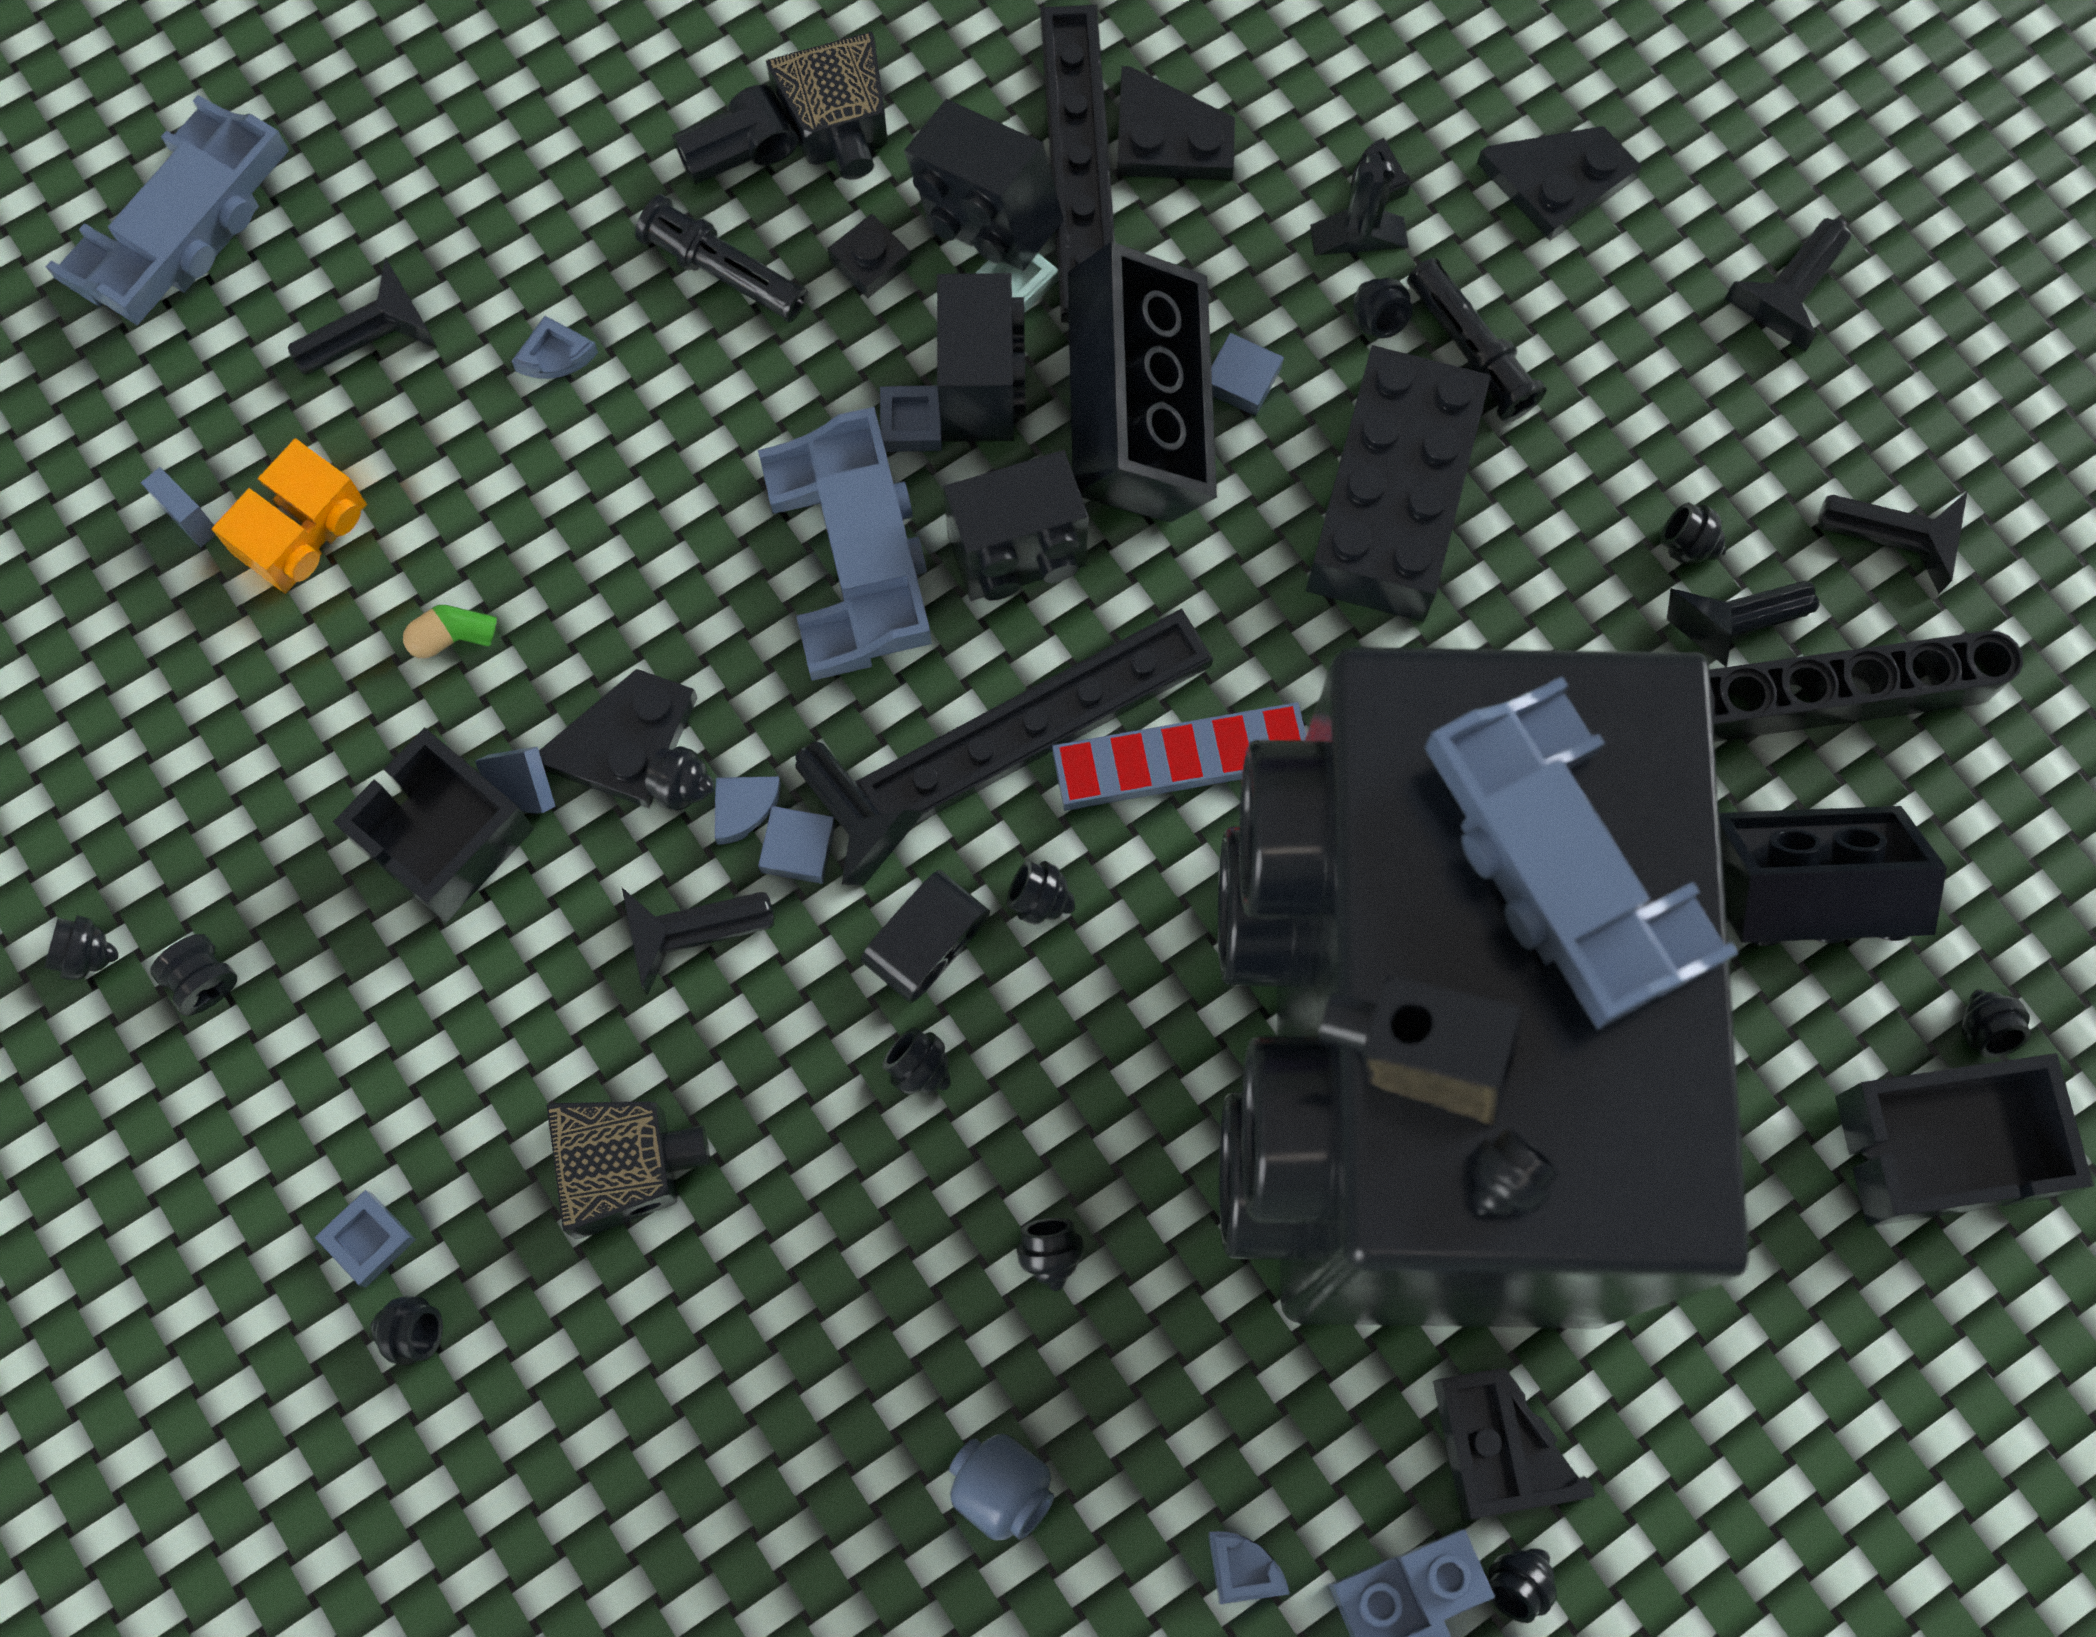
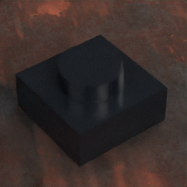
[827,213,912,299]

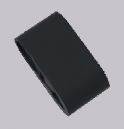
[861,870,990,1003]

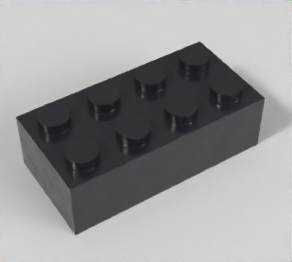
[1067,241,1217,523]
[1305,345,1491,622]

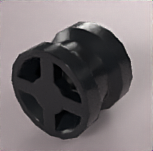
[150,934,238,1016]

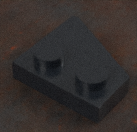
[1117,66,1235,181]
[1477,126,1642,241]
[539,669,698,808]
[1433,1368,1595,1520]

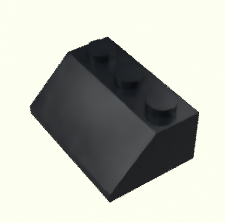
[1719,806,1947,946]

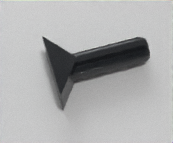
[1310,153,1409,256]
[1724,218,1852,352]
[288,257,437,375]
[1818,491,1968,594]
[1666,581,1820,667]
[795,741,926,886]
[622,888,775,995]

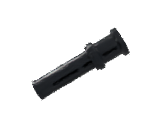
[635,194,808,323]
[1407,258,1547,423]

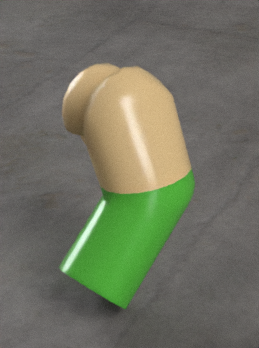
[403,604,497,659]

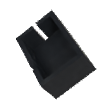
[1835,1053,2094,1227]

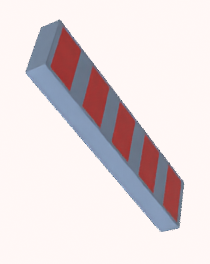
[1052,702,1306,811]

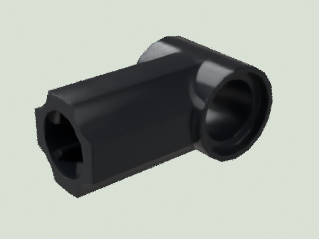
[672,85,799,185]

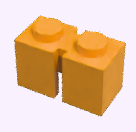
[211,438,367,594]

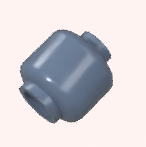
[949,1434,1054,1540]

